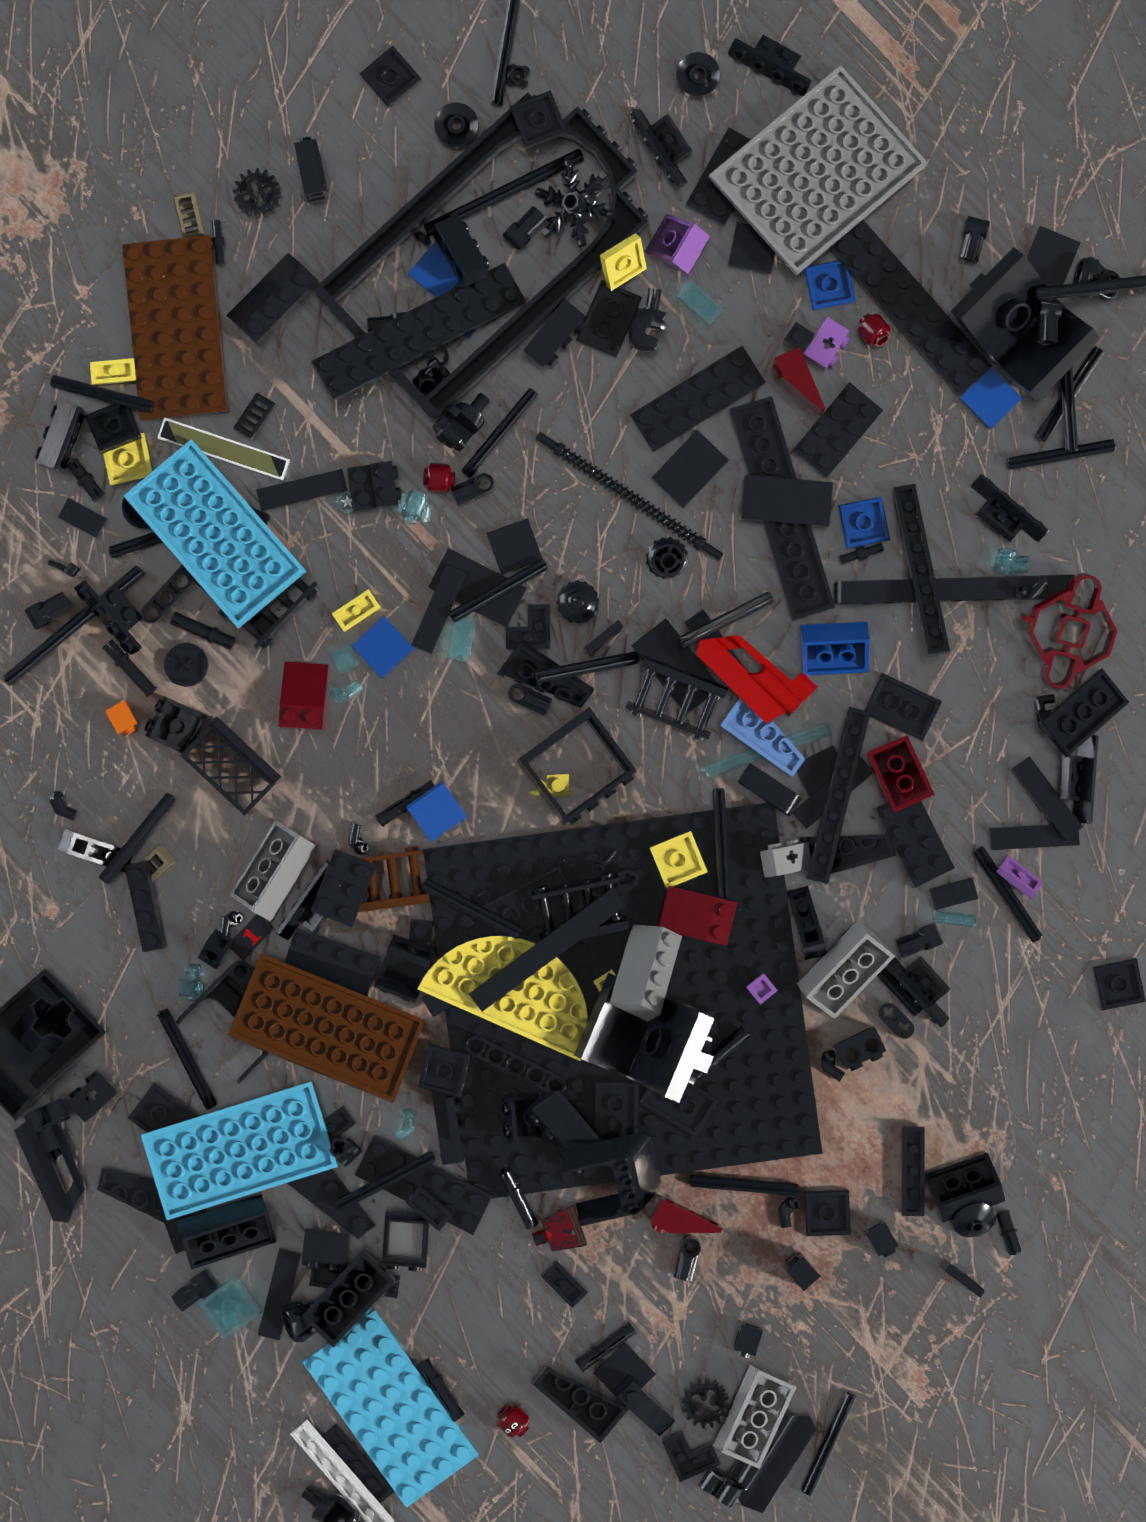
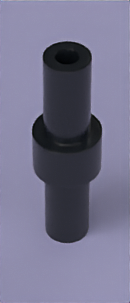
[211,220,225,265]
[839,543,884,564]

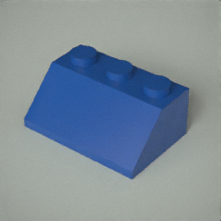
[801,622,870,675]

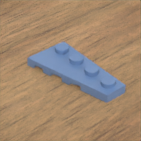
[720,697,805,777]

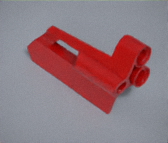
[696,635,818,724]

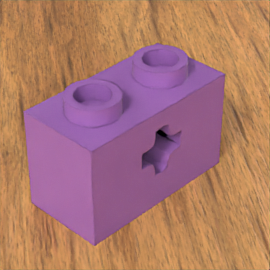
[803,317,850,371]

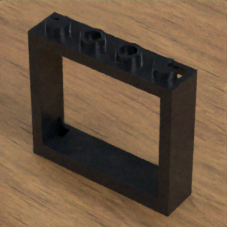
[516,707,637,825]

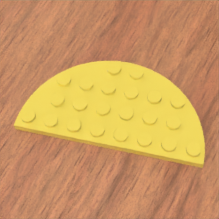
[417,936,588,1061]

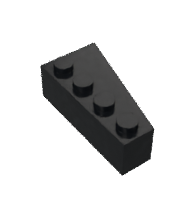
[531,1366,629,1443]

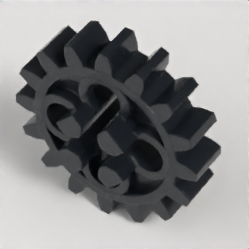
[233,168,281,217]
[681,1379,730,1429]

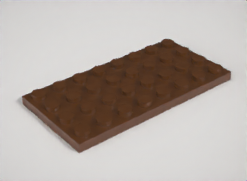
[122,235,228,421]
[227,953,425,1103]

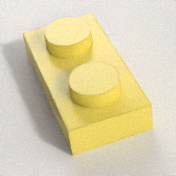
[90,358,136,385]
[332,589,381,633]

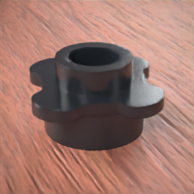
[506,64,530,87]

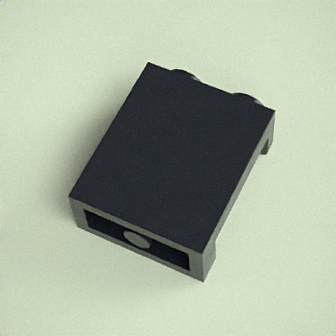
[374,934,435,1003]

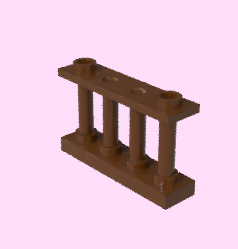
[359,846,430,912]

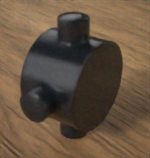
[414,231,431,246]

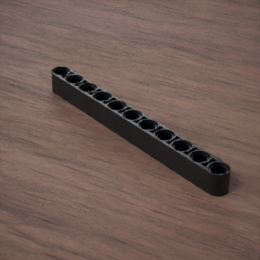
[834,575,1076,605]

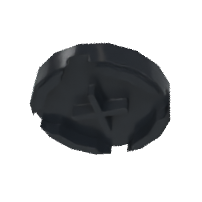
[164,643,209,687]

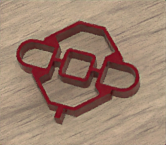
[1019,573,1118,689]

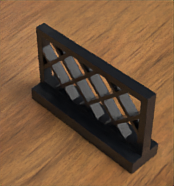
[180,716,282,816]

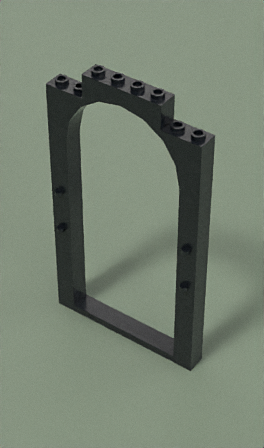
[313,92,648,422]

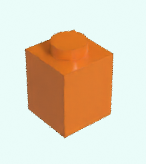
[105,700,139,736]

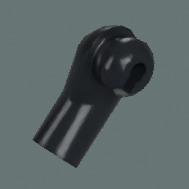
[50,791,77,821]
[348,823,369,855]

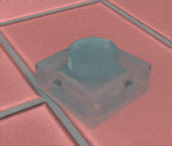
[330,644,361,674]

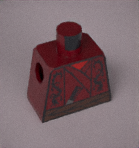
[532,1203,587,1251]

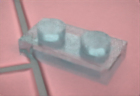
[677,279,725,326]
[447,617,477,663]

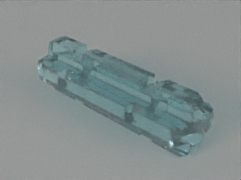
[932,911,976,927]

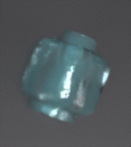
[398,490,429,524]

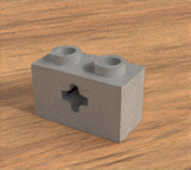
[760,839,811,877]

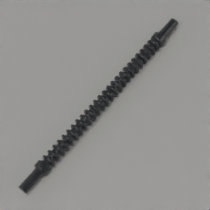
[536,431,724,561]

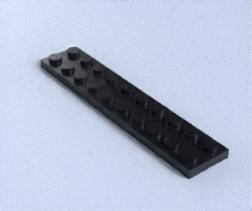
[829,220,992,396]
[311,263,526,402]
[729,396,835,621]

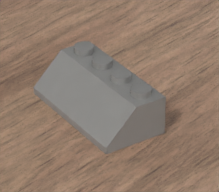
[229,820,317,921]
[797,921,895,1019]
[609,924,682,1022]
[713,1365,796,1469]

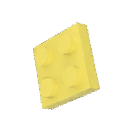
[600,233,647,291]
[103,433,153,486]
[650,831,708,889]

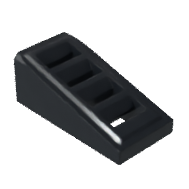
[233,392,276,441]

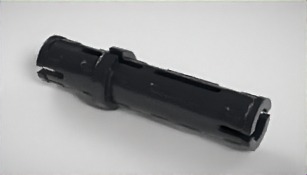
[170,611,236,651]
[102,639,157,697]
[375,780,435,827]
[697,1026,751,1080]
[498,1166,539,1229]
[575,1322,637,1372]
[417,1358,465,1422]

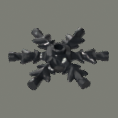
[535,160,615,247]

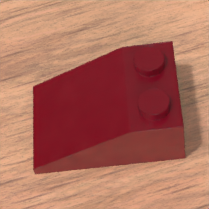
[771,347,825,416]
[278,662,329,731]
[867,735,935,813]
[658,886,737,946]
[649,1195,722,1234]

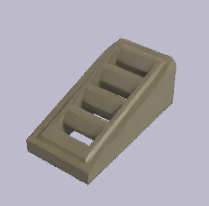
[172,190,204,238]
[141,845,176,882]

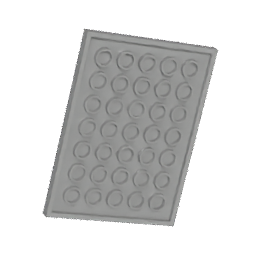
[709,65,928,276]

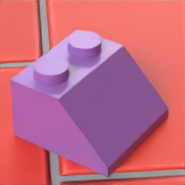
[645,214,710,274]

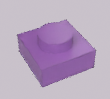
[746,973,778,1005]

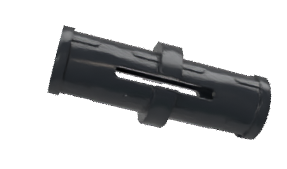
[66,458,104,502]

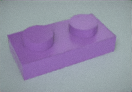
[996,855,1043,899]

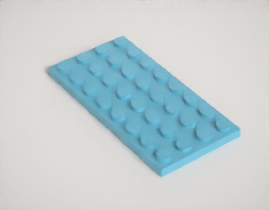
[124,439,306,629]
[141,1081,338,1220]
[302,1310,479,1508]

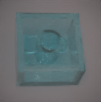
[198,1275,263,1340]

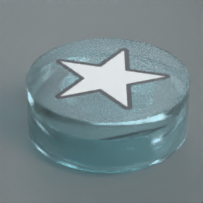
[337,491,353,513]

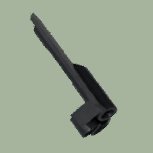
[14,1098,85,1223]
[698,1416,816,1514]

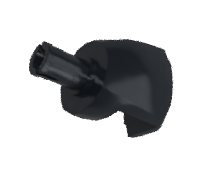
[629,288,668,352]
[432,393,490,452]
[301,1485,361,1522]

